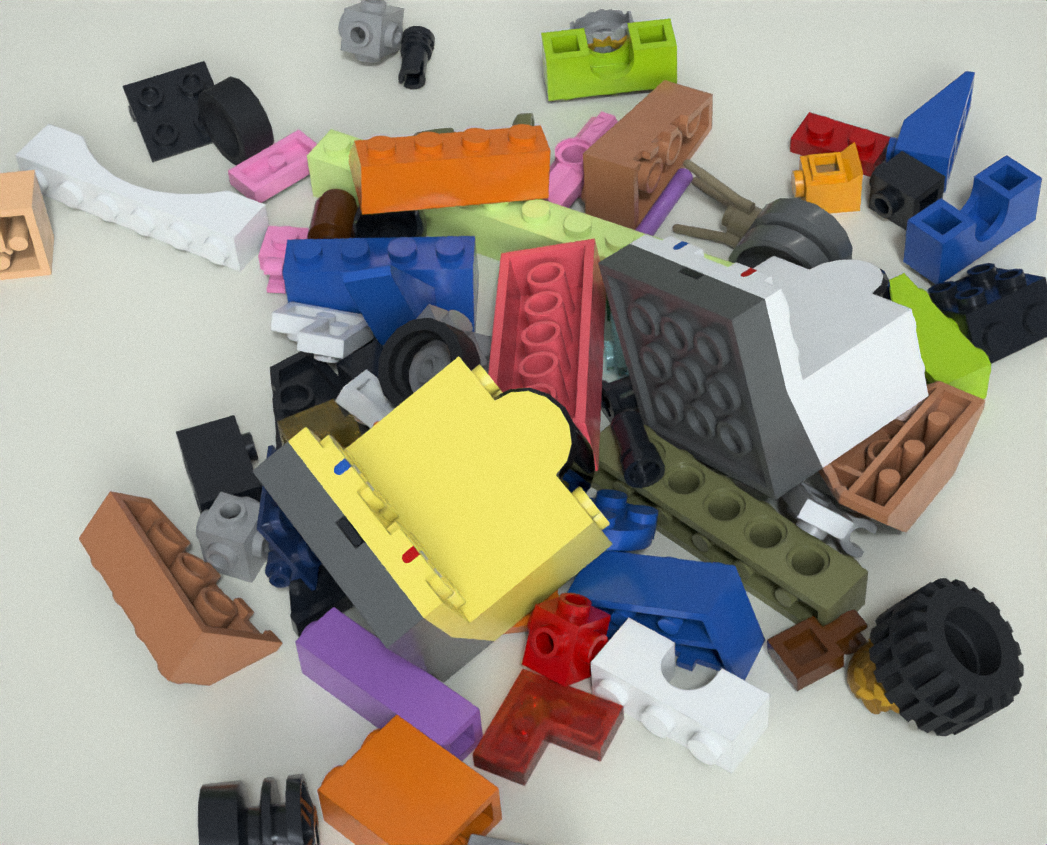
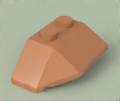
[818,381,986,533]

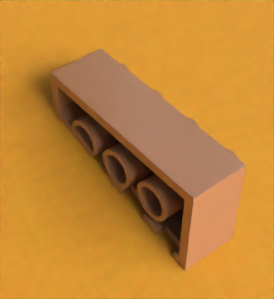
[581,80,713,230]

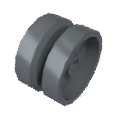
[729,198,853,270]

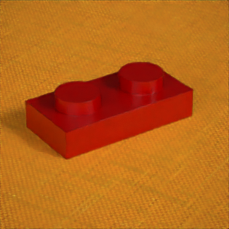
[790,112,890,177]

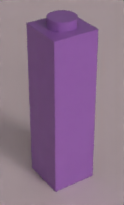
[295,607,483,761]

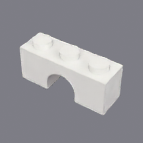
[591,618,770,774]

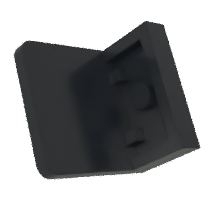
[927,263,1047,364]

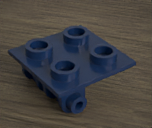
[256,445,322,591]

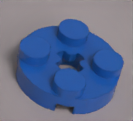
[590,489,658,551]

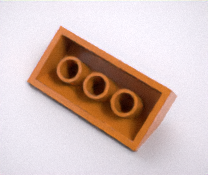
[349,124,551,215]

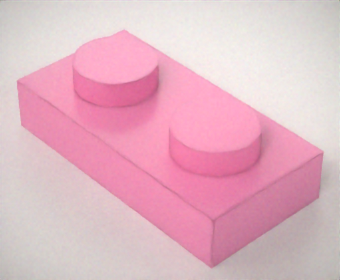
[228,130,317,203]

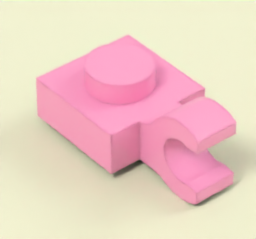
[258,226,309,294]

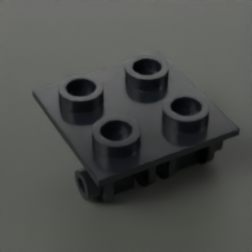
[122,61,214,163]

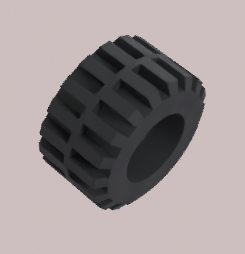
[869,578,1024,736]

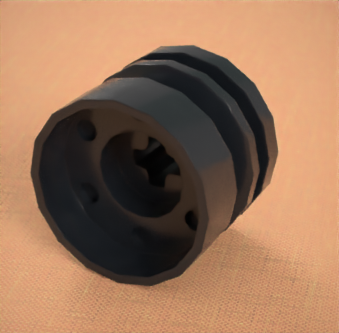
[198,774,321,845]

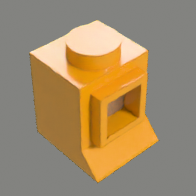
[791,142,863,214]

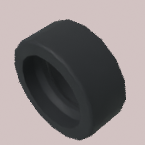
[198,76,274,165]
[378,318,481,408]

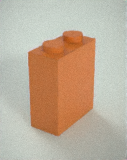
[317,714,502,845]

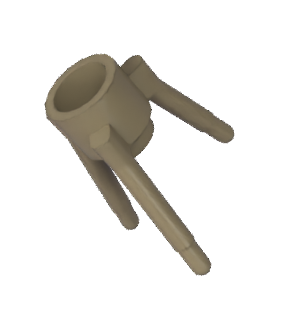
[672,159,762,248]

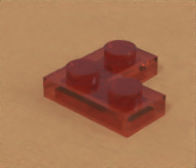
[473,669,624,786]

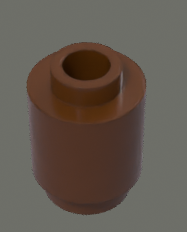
[307,189,358,239]

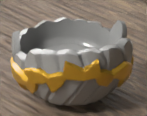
[570,9,634,53]

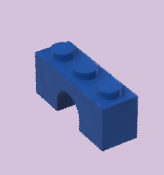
[903,155,1042,284]

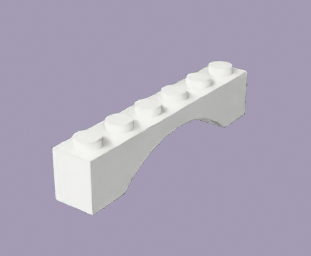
[15,124,269,272]

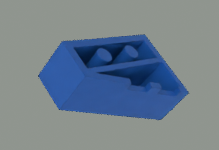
[567,550,765,680]

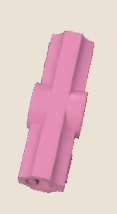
[543,111,618,208]

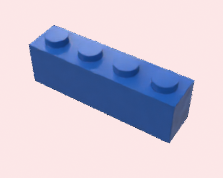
[283,236,479,333]

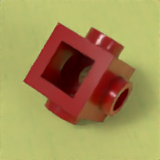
[522,593,611,687]

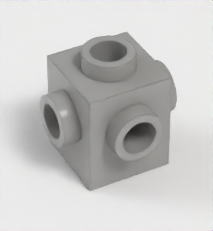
[338,0,404,62]
[196,492,270,583]

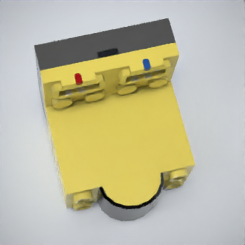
[252,356,613,682]

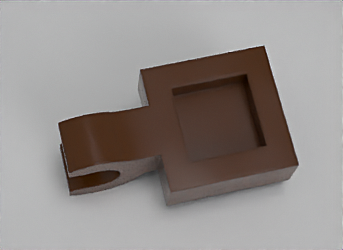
[767,609,868,691]

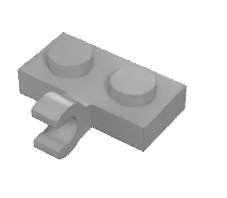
[782,482,878,557]

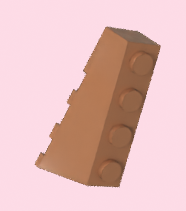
[79,491,283,686]

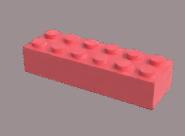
[488,238,606,476]

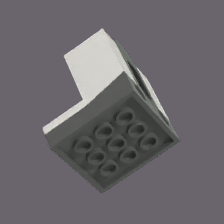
[598,234,929,500]

